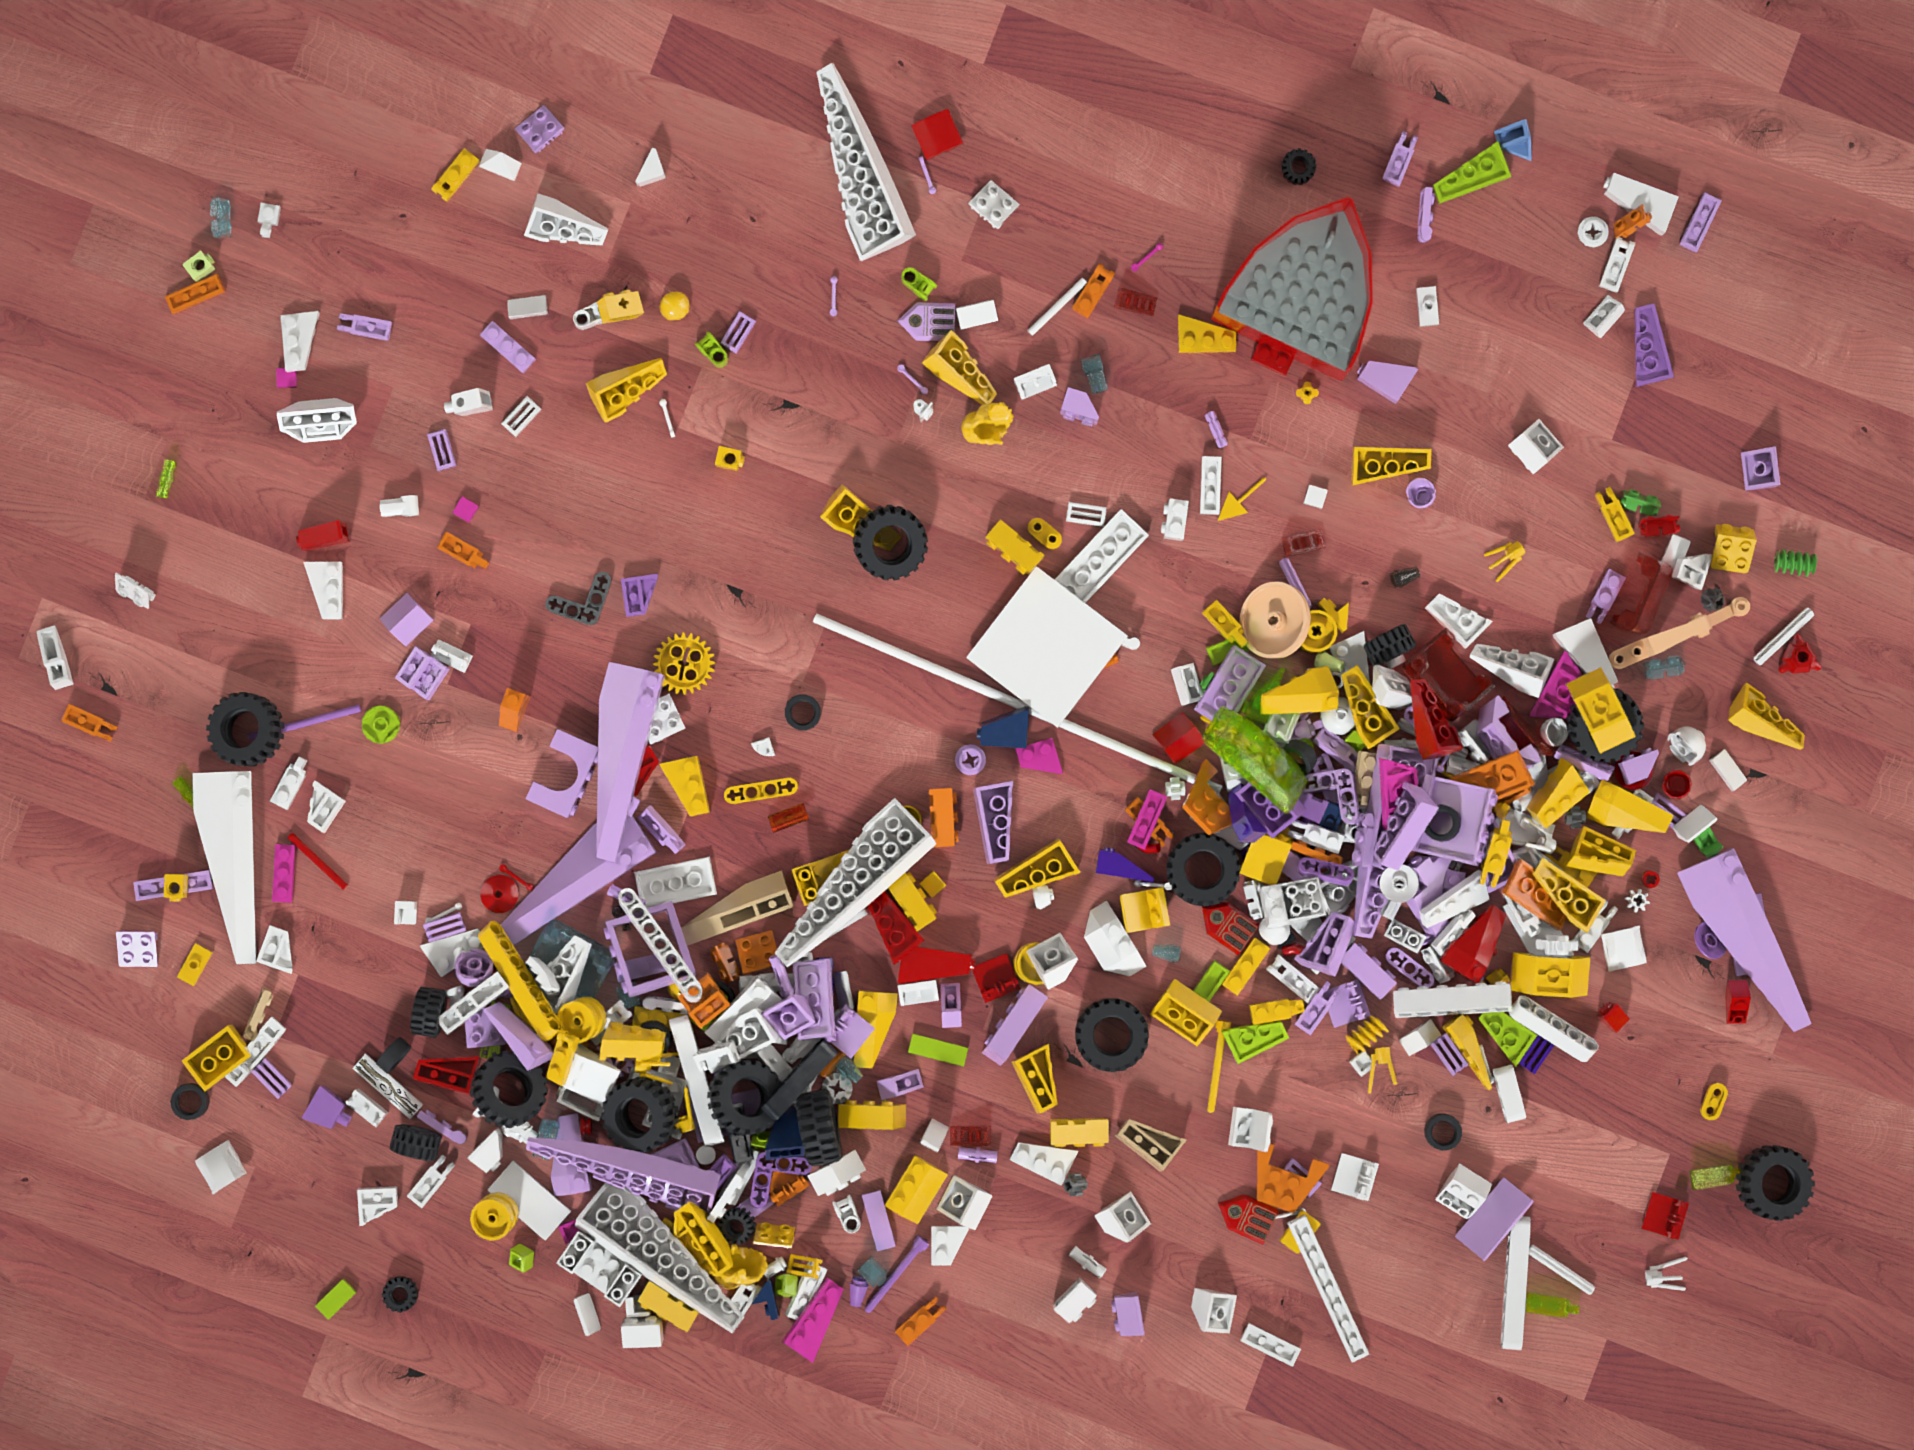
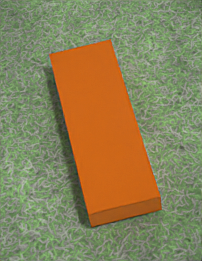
[164,274,226,315]

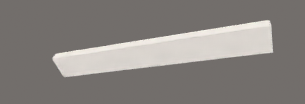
[1287,1214,1369,1363]

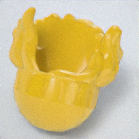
[961,402,1014,445]
[714,1244,768,1289]

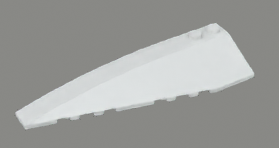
[775,798,937,967]

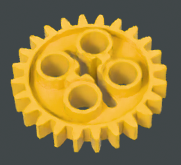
[653,632,716,695]

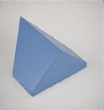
[1494,119,1532,161]

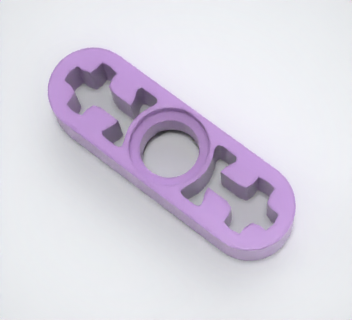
[1385,948,1434,988]

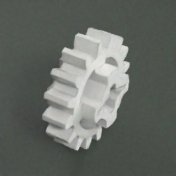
[1536,934,1578,955]

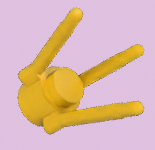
[1484,541,1526,582]
[1368,1047,1397,1094]
[635,1052,679,1085]
[674,1087,696,1133]

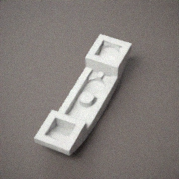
[225,1017,286,1087]

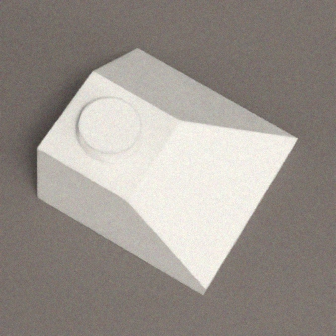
[1027,933,1078,990]
[468,1128,503,1173]
[1094,1191,1151,1243]
[1191,1288,1237,1333]

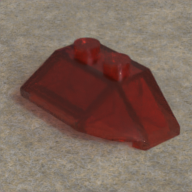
[1499,696,1556,756]

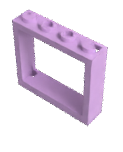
[603,901,696,998]

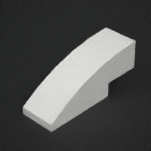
[36,625,73,690]
[920,1118,949,1152]

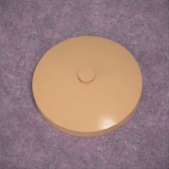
[1239,582,1311,659]

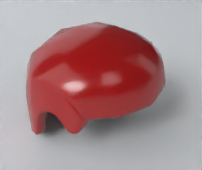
[1662,770,1692,799]

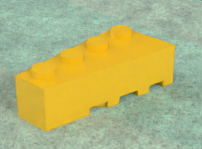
[1351,447,1431,485]

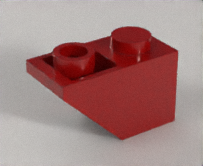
[1725,980,1751,1024]
[1597,1002,1630,1033]

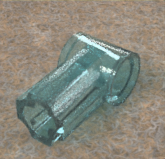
[1081,354,1108,394]

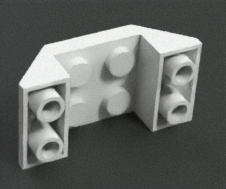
[557,1231,642,1307]

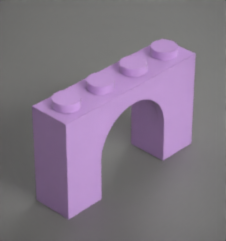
[526,729,598,818]

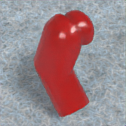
[1135,843,1161,853]
[1281,943,1305,956]

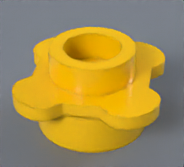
[1296,381,1319,404]

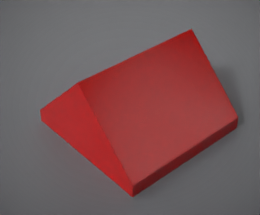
[1152,712,1206,765]

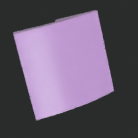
[395,646,450,701]

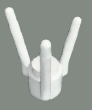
[1511,817,1557,854]
[1645,1256,1688,1291]

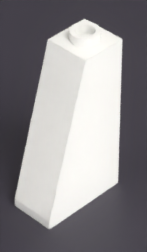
[1603,173,1678,235]
[1553,618,1618,688]

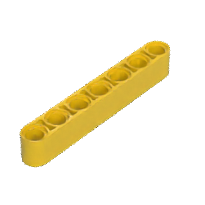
[478,921,562,1041]

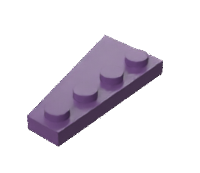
[1634,303,1674,387]

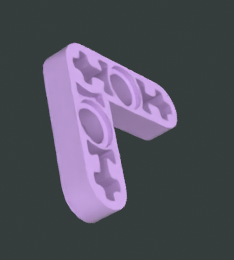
[1298,769,1360,825]

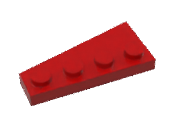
[867,891,924,965]

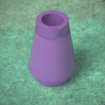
[850,1277,869,1307]

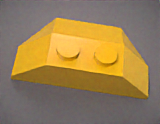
[674,1201,733,1277]

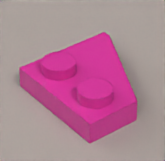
[1015,738,1063,774]

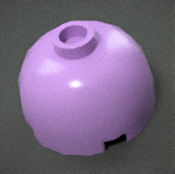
[454,949,494,988]

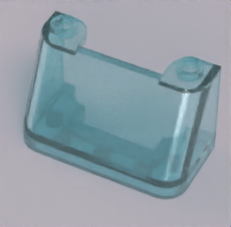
[526,920,617,999]

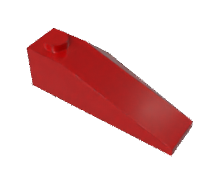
[1410,679,1464,760]
[1439,904,1507,984]

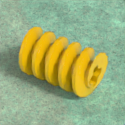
[1345,1015,1389,1055]

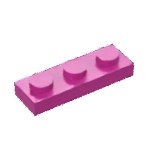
[1127,789,1167,850]
[272,844,296,903]

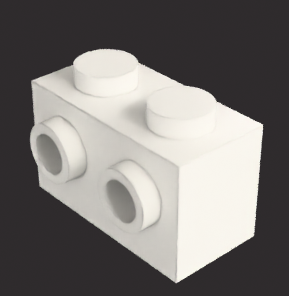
[1161,499,1189,541]
[621,1316,664,1348]

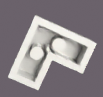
[808,1150,866,1196]

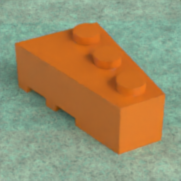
[929,788,959,847]

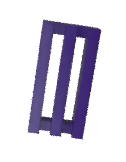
[1518,1034,1554,1074]

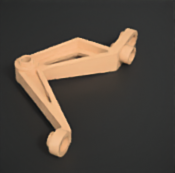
[1608,597,1750,669]

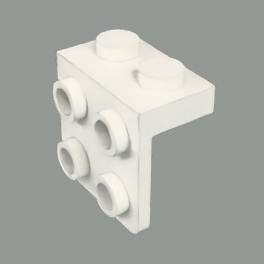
[1228,1107,1273,1152]

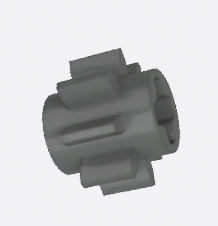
[1701,587,1725,612]
[1564,806,1586,829]
[1063,1173,1087,1196]

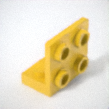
[1120,887,1170,933]

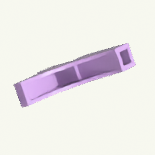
[1406,855,1452,935]

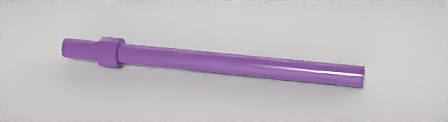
[248,704,361,741]

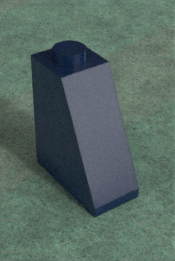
[977,706,1029,748]
[766,1106,805,1160]

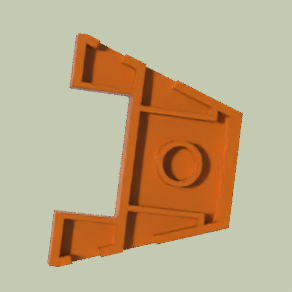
[1182,759,1232,835]
[1257,1143,1330,1213]

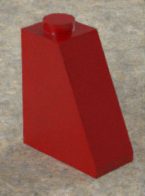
[296,520,350,551]

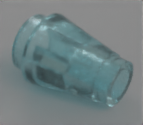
[1152,944,1181,963]
[835,1056,864,1084]

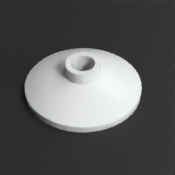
[1380,864,1419,903]

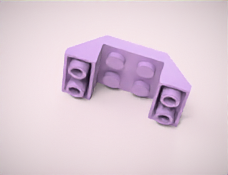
[1476,695,1541,769]

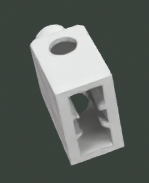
[444,388,493,416]

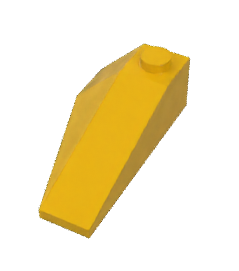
[922,330,997,405]
[1341,665,1400,749]
[1260,666,1339,714]
[1728,682,1805,750]
[1586,780,1674,833]
[1532,858,1606,933]
[1441,1014,1492,1090]

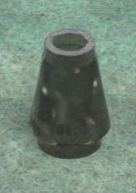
[1390,567,1420,588]

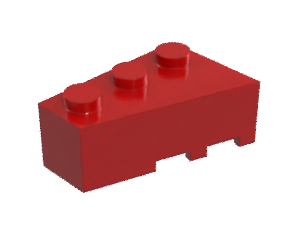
[413,1056,482,1095]

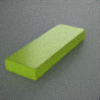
[908,1034,968,1067]

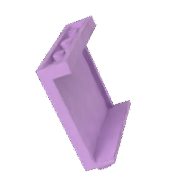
[1411,774,1498,866]

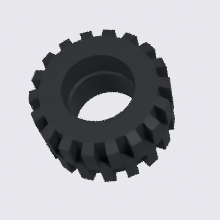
[1363,624,1417,667]
[410,986,446,1038]
[389,1124,442,1161]

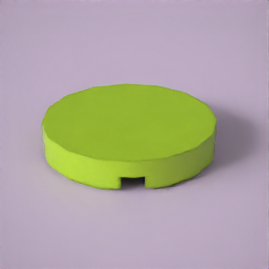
[362,706,401,744]

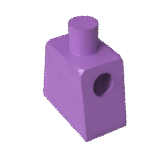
[302,1085,352,1129]

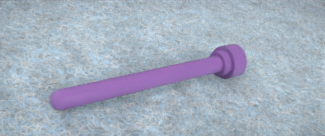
[865,1235,930,1313]

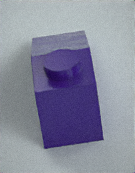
[1228,783,1267,843]
[1095,847,1154,882]

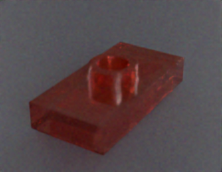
[768,803,809,833]

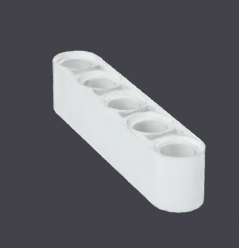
[1508,996,1599,1062]

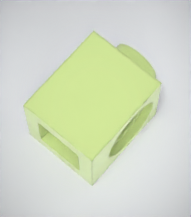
[182,251,215,282]

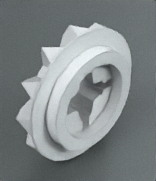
[1577,217,1609,248]
[822,1073,853,1104]

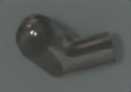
[612,906,631,931]

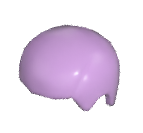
[1406,478,1436,508]

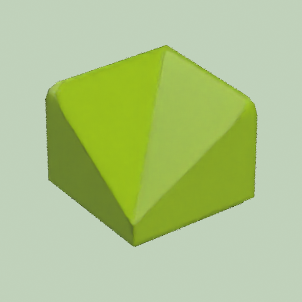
[1344,730,1366,753]
[509,1244,534,1273]
[774,1274,798,1297]

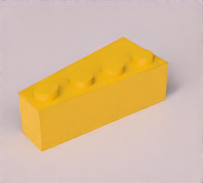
[993,838,1080,898]

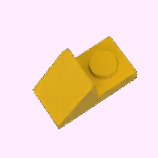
[1317,598,1349,633]

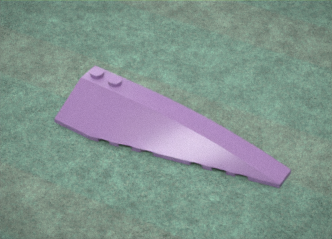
[596,662,665,862]
[1354,743,1439,938]
[501,815,657,946]
[1677,848,1812,1032]
[526,1137,721,1215]

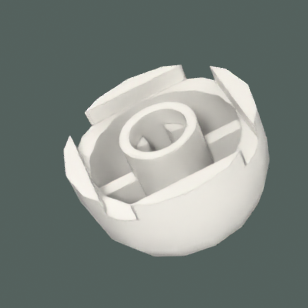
[1320,697,1355,735]
[1668,726,1706,766]

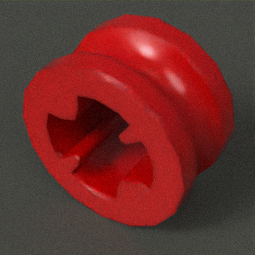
[1641,870,1660,888]
[580,1118,592,1136]

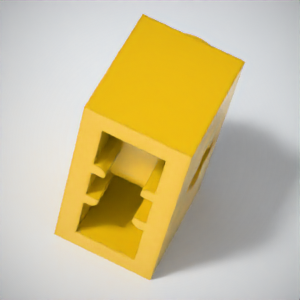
[597,290,644,324]

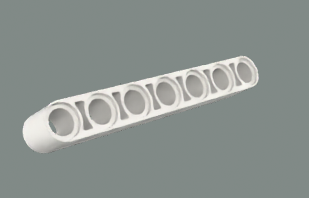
[619,888,702,1003]
[669,1014,725,1147]
[1501,1216,1531,1350]

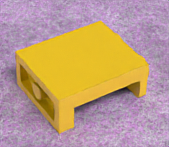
[1239,833,1292,885]

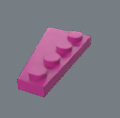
[782,1278,844,1363]

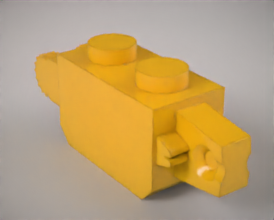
[1479,819,1512,888]

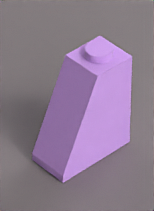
[1357,361,1418,404]

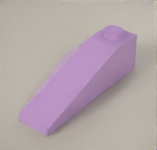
[484,1002,554,1071]

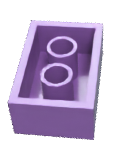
[1235,766,1307,838]

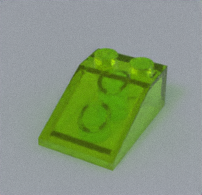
[1240,668,1285,725]

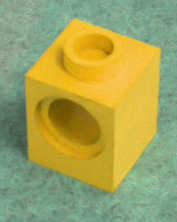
[715,446,745,471]
[164,874,188,902]

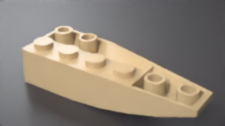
[681,870,795,946]

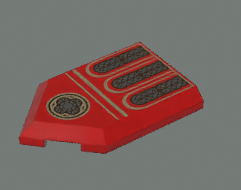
[1202,902,1260,955]
[1218,1194,1279,1245]

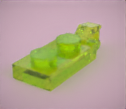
[1689,1164,1742,1190]
[1525,1292,1580,1318]

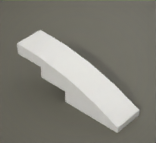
[439,971,509,1035]

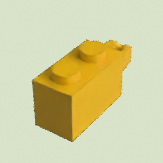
[1248,998,1305,1025]

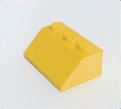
[1150,978,1222,1046]
[182,1024,251,1091]
[885,1154,948,1224]

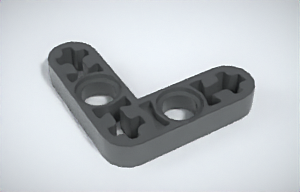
[545,572,612,626]

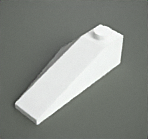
[534,936,592,1013]

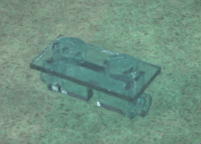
[210,197,231,238]
[1643,656,1686,680]
[532,1119,560,1160]

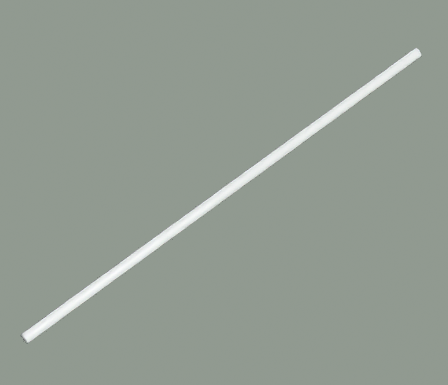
[813,613,1222,794]

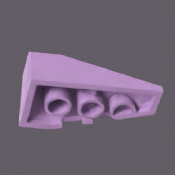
[551,1113,593,1196]

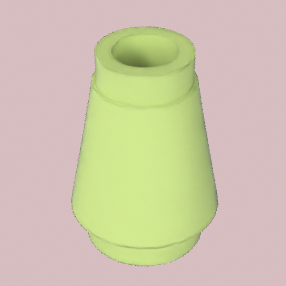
[1314,652,1345,673]

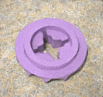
[955,744,986,775]

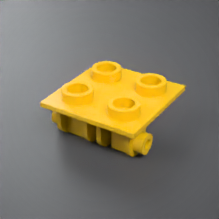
[753,1222,795,1248]

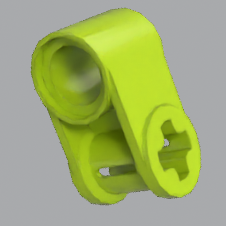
[901,267,937,301]
[694,331,729,368]

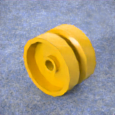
[1300,610,1337,653]
[1013,942,1044,985]
[557,996,606,1043]
[470,1192,519,1241]

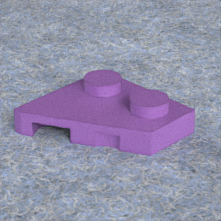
[621,574,658,617]

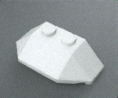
[277,398,357,442]
[1372,665,1412,710]
[1084,901,1146,976]

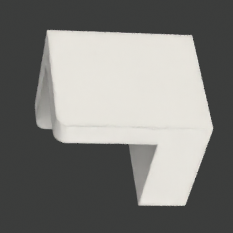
[394,901,417,925]
[625,1295,651,1317]

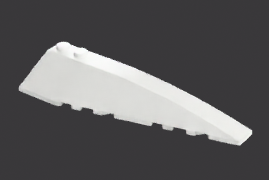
[817,63,916,261]
[193,771,256,964]
[575,1182,744,1333]

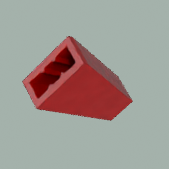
[897,946,976,984]

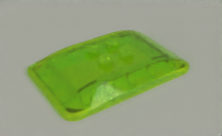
[1202,706,1307,813]

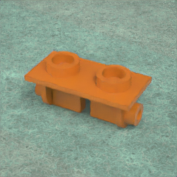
[1613,204,1652,239]
[710,942,741,984]

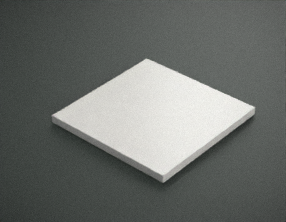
[966,566,1128,728]

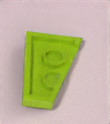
[1478,1012,1537,1067]
[1221,1020,1289,1064]

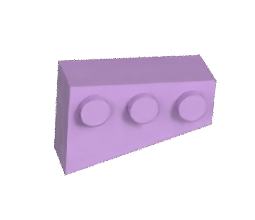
[1294,912,1355,977]

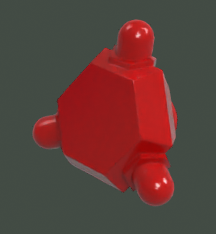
[1778,633,1822,674]

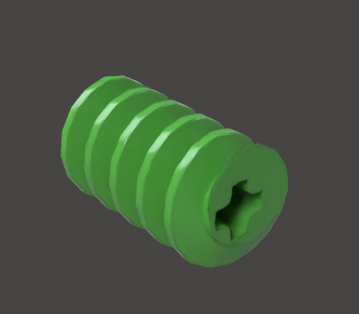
[1774,549,1817,577]

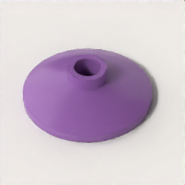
[1694,922,1727,959]

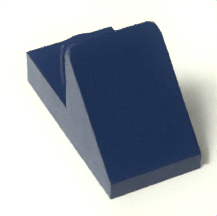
[752,1278,779,1320]

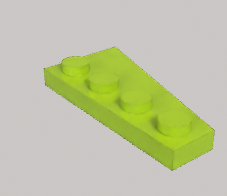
[1432,141,1511,204]

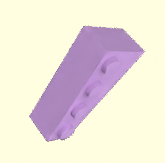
[1373,781,1438,871]
[982,984,1048,1066]

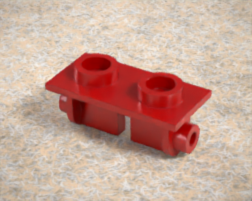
[1638,514,1680,537]

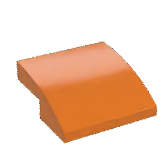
[677,973,731,1029]

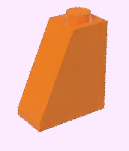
[499,688,531,732]

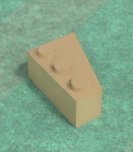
[1115,1119,1186,1172]

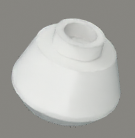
[1032,885,1054,910]

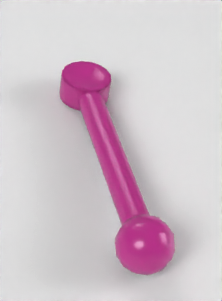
[1131,243,1164,272]

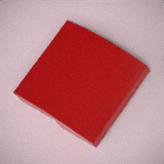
[911,109,964,160]

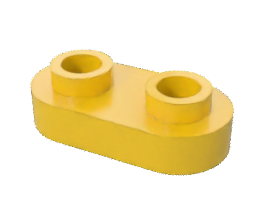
[1028,518,1062,550]
[1700,1083,1728,1120]

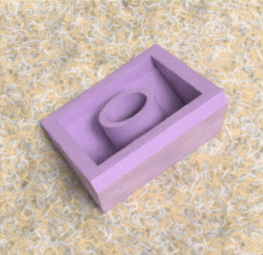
[1741,447,1781,491]
[380,593,434,646]
[761,995,816,1040]

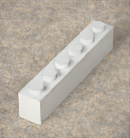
[1393,982,1512,1018]

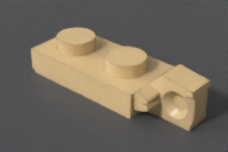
[1354,751,1377,806]
[243,987,273,1041]

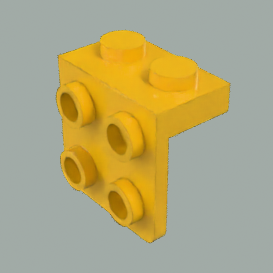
[1710,524,1757,573]

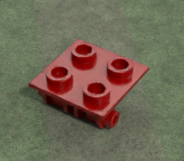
[972,953,1021,1003]
[1641,1192,1689,1240]

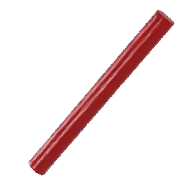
[287,832,348,890]

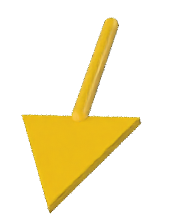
[1217,477,1266,521]

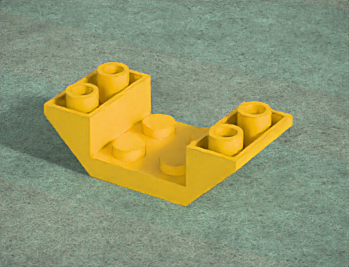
[1566,667,1636,753]
[792,849,850,906]
[1510,952,1590,997]

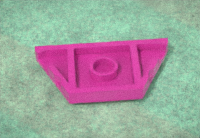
[1528,651,1583,719]
[1379,758,1418,830]

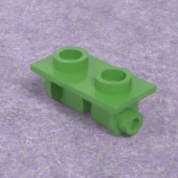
[1620,489,1661,516]

